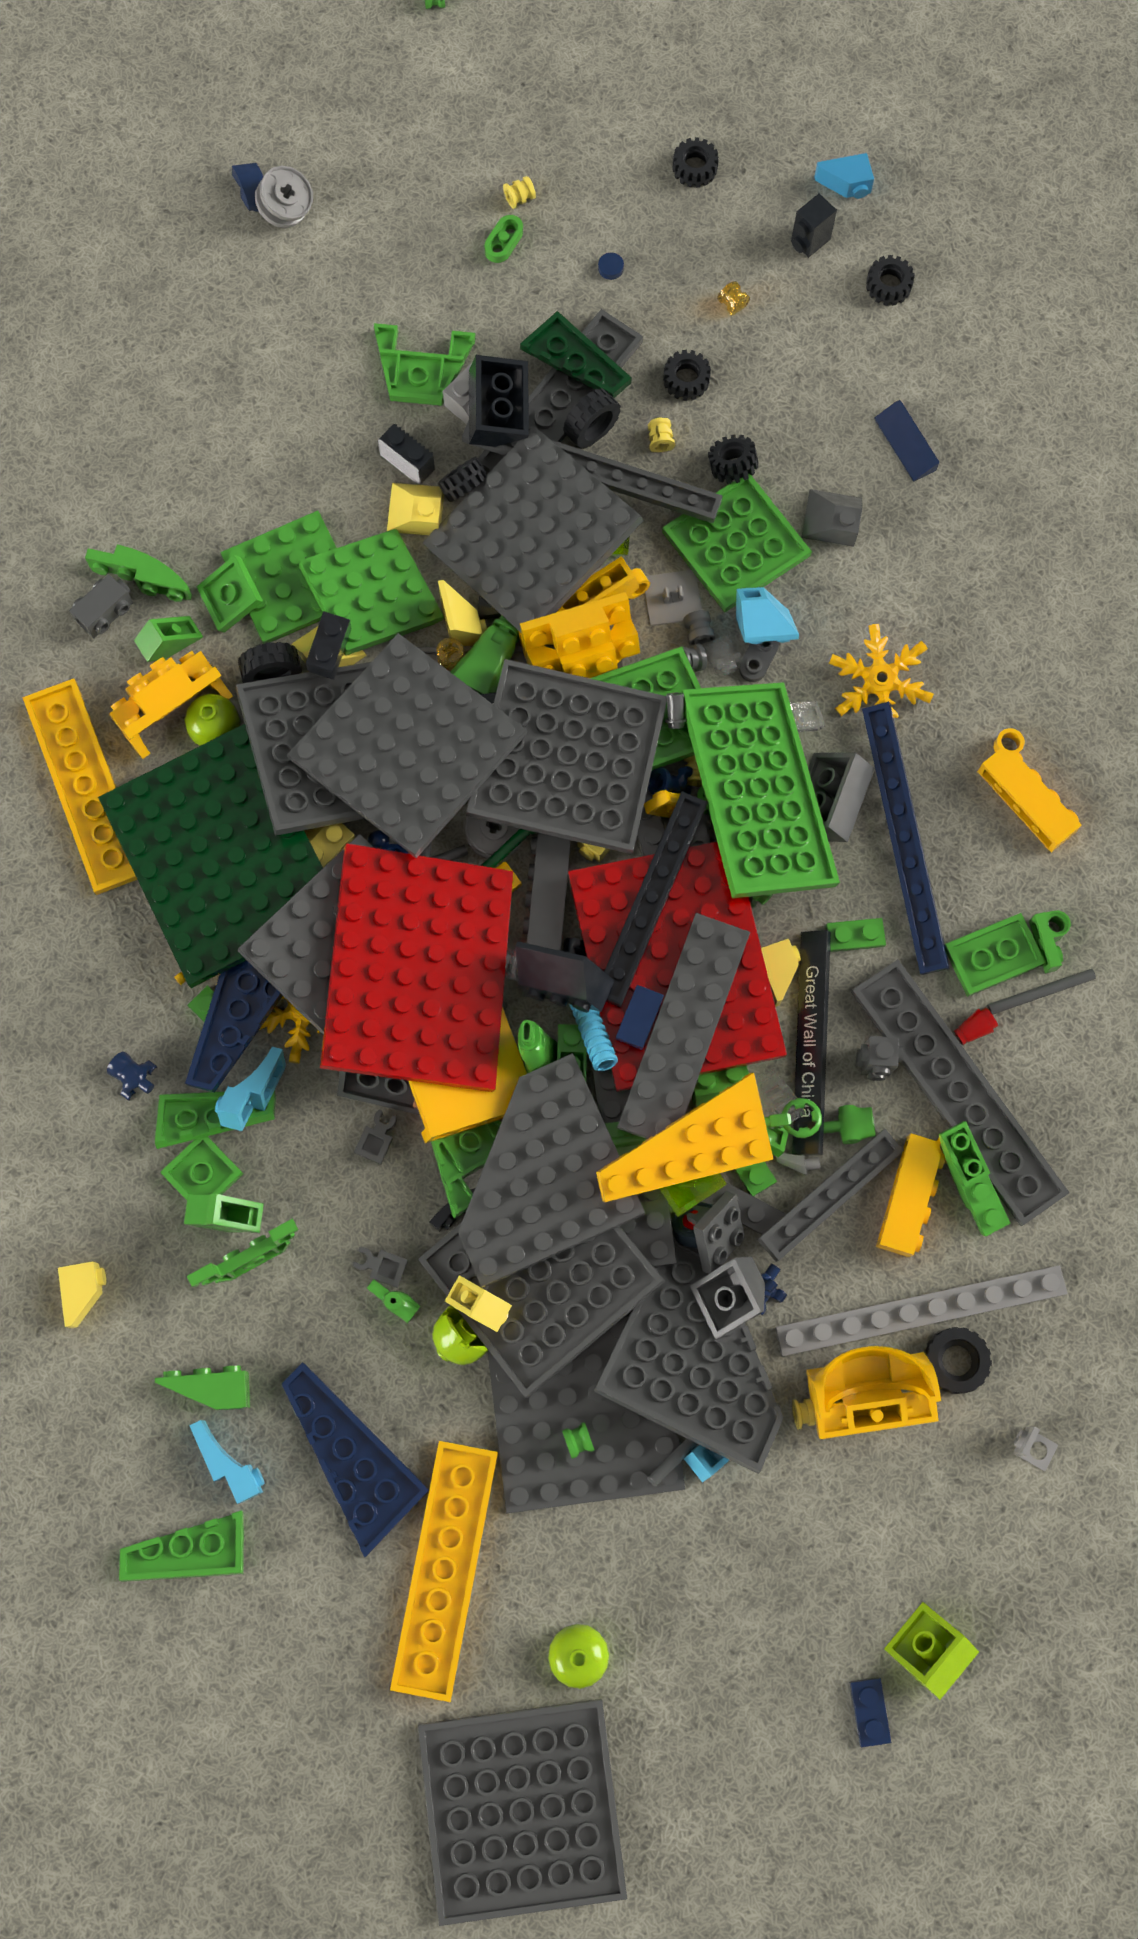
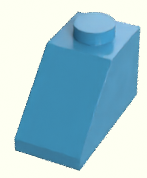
[814,153,874,199]

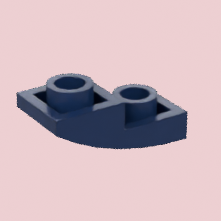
[232,163,263,212]

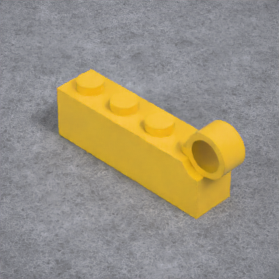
[547,556,650,645]
[977,728,1082,853]
[876,1133,947,1257]

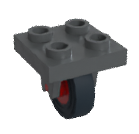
[672,1191,745,1273]

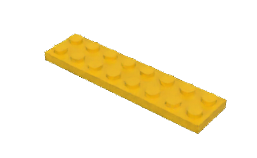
[22,678,137,895]
[390,1441,498,1702]

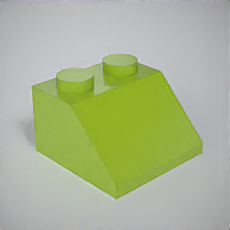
[884,1602,979,1700]

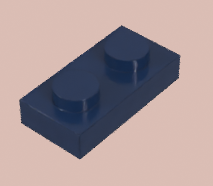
[849,1677,892,1748]

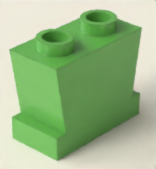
[184,1194,264,1233]

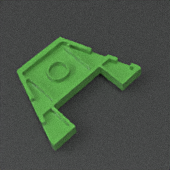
[374,323,476,406]
[431,1120,502,1218]
[187,1218,299,1287]

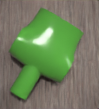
[824,1105,876,1144]
[366,1279,420,1323]

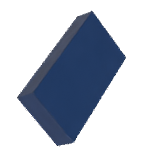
[615,985,664,1050]

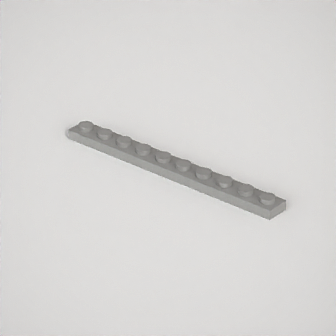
[775,1265,1068,1357]

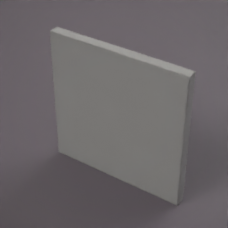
[645,570,702,626]

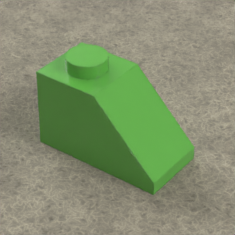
[134,616,203,662]

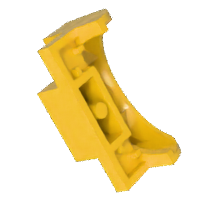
[518,592,640,678]
[109,651,233,759]
[806,1346,941,1439]

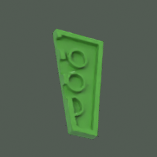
[155,1090,276,1149]
[119,1510,244,1582]

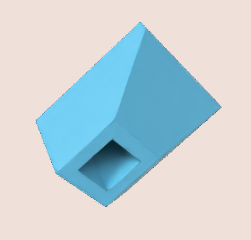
[736,587,799,644]

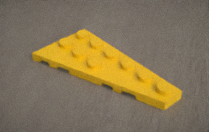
[596,1073,773,1202]

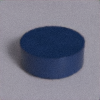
[598,253,624,280]

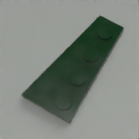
[520,311,632,398]

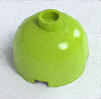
[184,694,241,746]
[432,1305,489,1365]
[548,1624,609,1689]

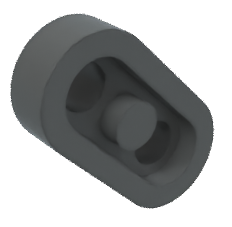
[739,641,779,682]

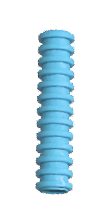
[570,1004,618,1071]

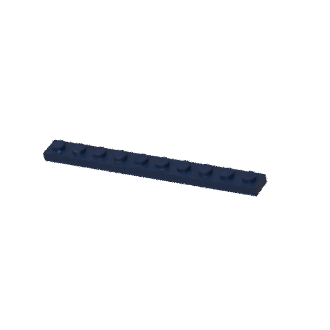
[862,701,950,975]

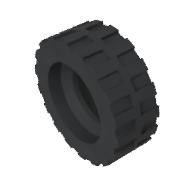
[563,388,621,449]
[238,642,302,683]
[924,1327,992,1394]

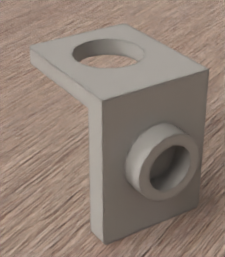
[1013,1426,1058,1471]

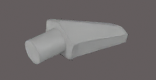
[776,1154,821,1175]

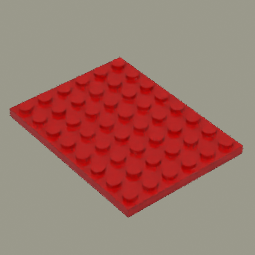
[568,842,787,1092]
[320,843,513,1092]

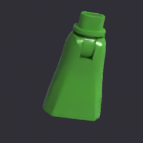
[451,616,519,694]
[518,1020,558,1074]

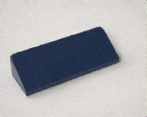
[874,400,939,482]

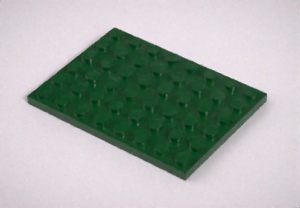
[98,723,323,988]

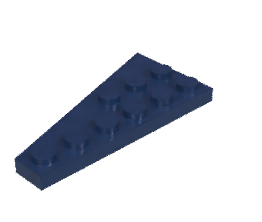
[185,960,283,1093]
[282,1362,429,1558]

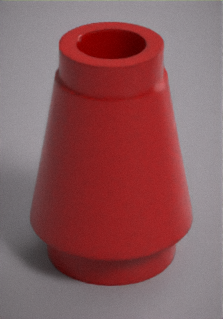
[953,1007,998,1045]

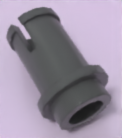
[665,692,686,729]

